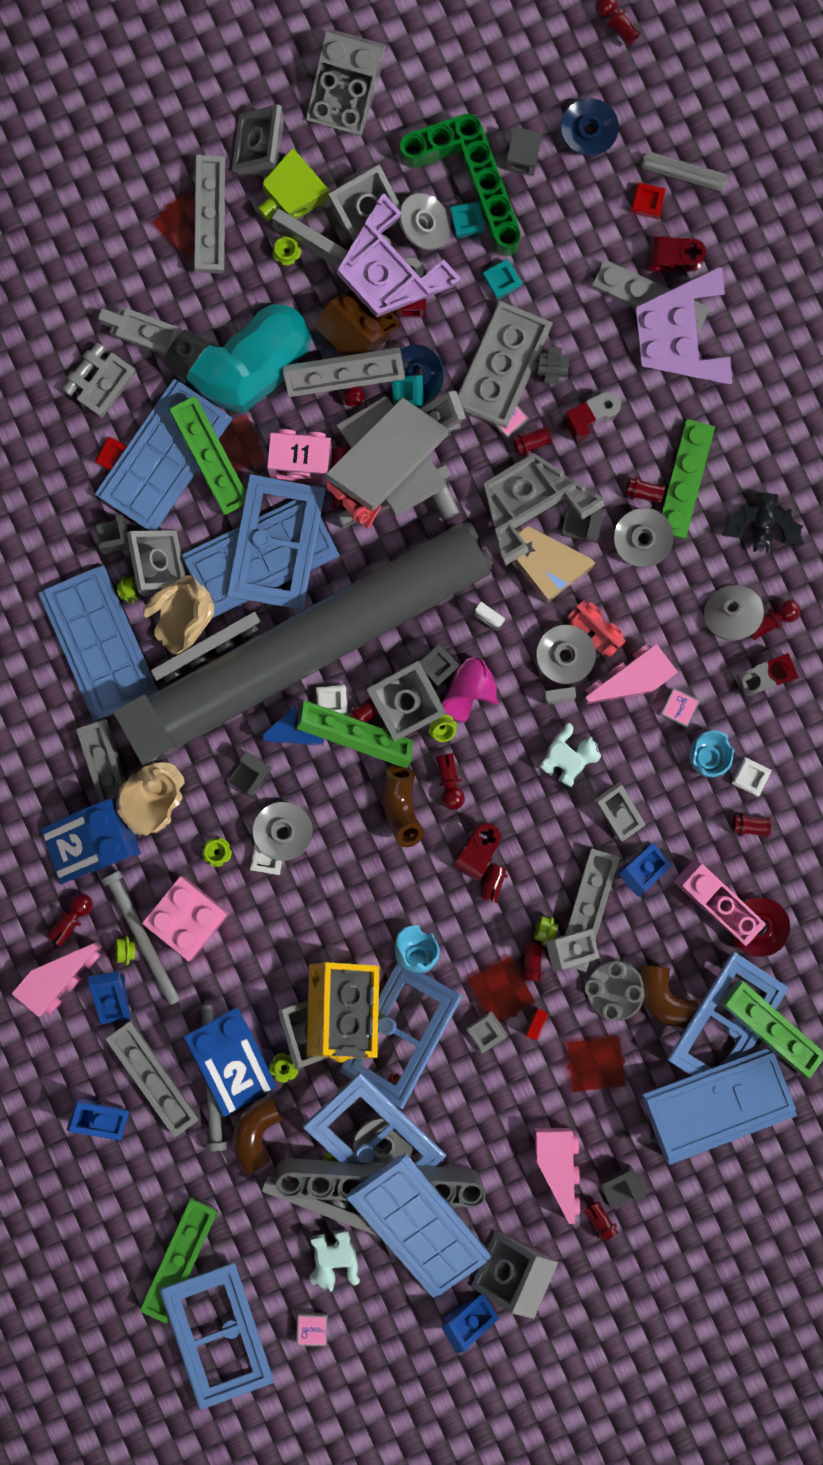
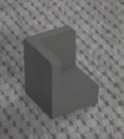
[505,127,542,176]
[562,503,604,543]
[96,515,130,555]
[420,644,459,690]
[229,751,273,798]
[598,1165,647,1208]

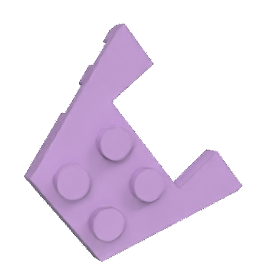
[337,194,461,317]
[636,267,733,384]

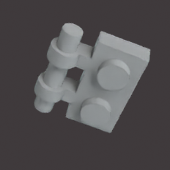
[62,342,137,418]

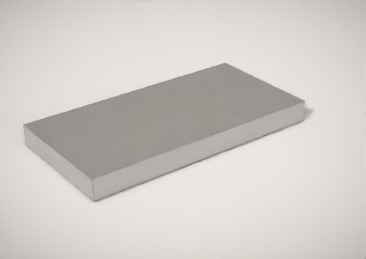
[458,300,553,429]
[336,396,447,517]
[326,398,449,512]

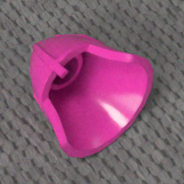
[442,657,499,723]

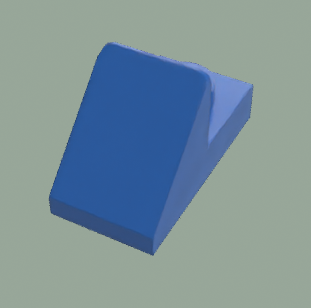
[263,707,324,746]
[618,843,672,897]
[89,972,130,1024]
[66,1098,130,1141]
[441,1294,499,1354]

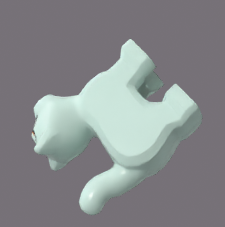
[539,723,601,787]
[310,1228,360,1292]

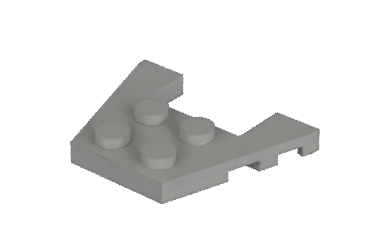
[484,453,605,565]

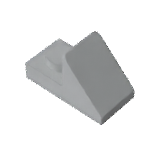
[420,391,466,433]
[594,782,646,842]
[546,929,600,972]

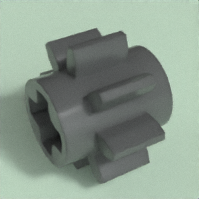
[537,346,569,385]

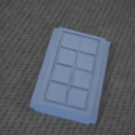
[95,379,233,531]
[182,500,340,618]
[39,565,158,723]
[642,1047,797,1165]
[346,1153,491,1298]

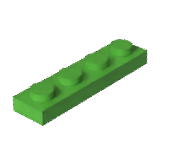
[169,395,246,516]
[661,419,715,541]
[296,700,413,768]
[721,980,823,1079]
[140,1197,219,1324]

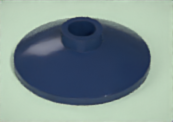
[561,98,619,156]
[401,344,445,403]

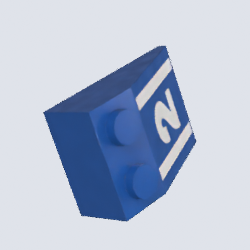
[41,798,141,885]
[181,1007,276,1117]

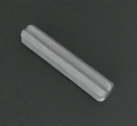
[642,151,727,191]

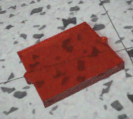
[153,190,195,260]
[219,415,265,472]
[468,956,535,1022]
[567,1036,625,1092]

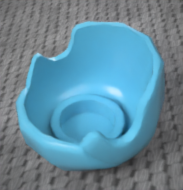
[689,730,735,778]
[394,925,440,974]

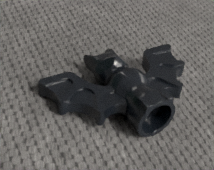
[721,492,804,554]

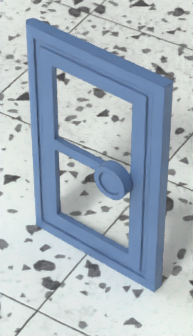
[227,474,326,610]
[667,951,789,1076]
[339,962,463,1109]
[303,1072,446,1167]
[159,1262,274,1410]

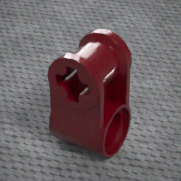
[649,236,706,272]
[453,823,501,882]

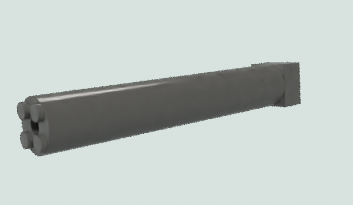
[113,522,493,766]

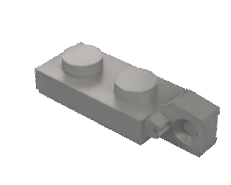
[98,308,182,356]

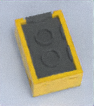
[307,962,379,1062]

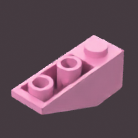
[583,644,678,704]
[673,860,766,946]
[12,943,102,1017]
[535,1128,580,1224]

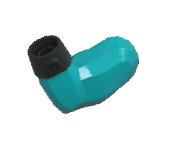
[163,305,311,413]

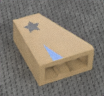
[513,526,595,604]

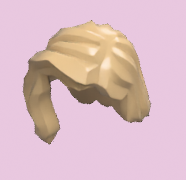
[143,575,214,655]
[115,763,185,836]

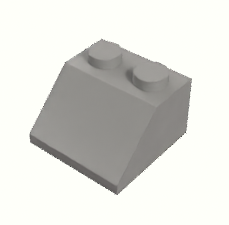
[471,1231,559,1319]

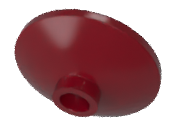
[731,897,791,957]

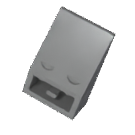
[306,29,387,136]

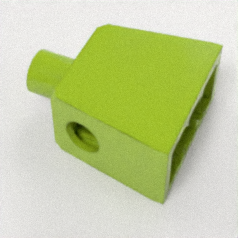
[257,148,330,221]

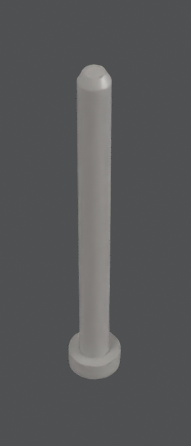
[101,871,179,1005]
[201,1005,227,1151]

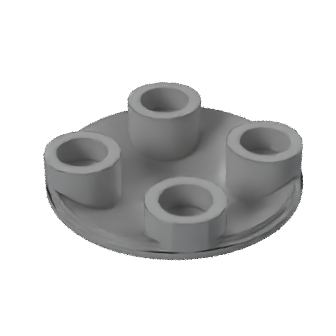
[585,961,645,1021]

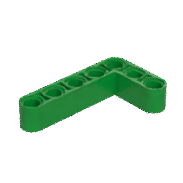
[400,113,521,256]

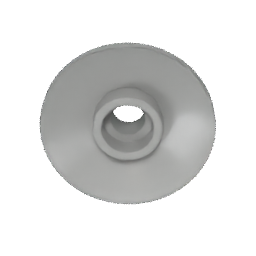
[399,193,451,250]
[614,508,673,567]
[704,585,764,641]
[536,625,596,684]
[253,802,313,861]
[353,1117,413,1164]

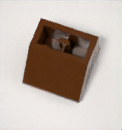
[313,290,401,356]

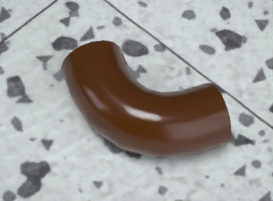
[383,765,424,848]
[639,965,698,1030]
[232,1093,283,1176]

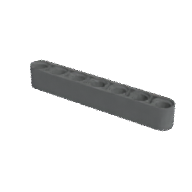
[275,1158,485,1208]

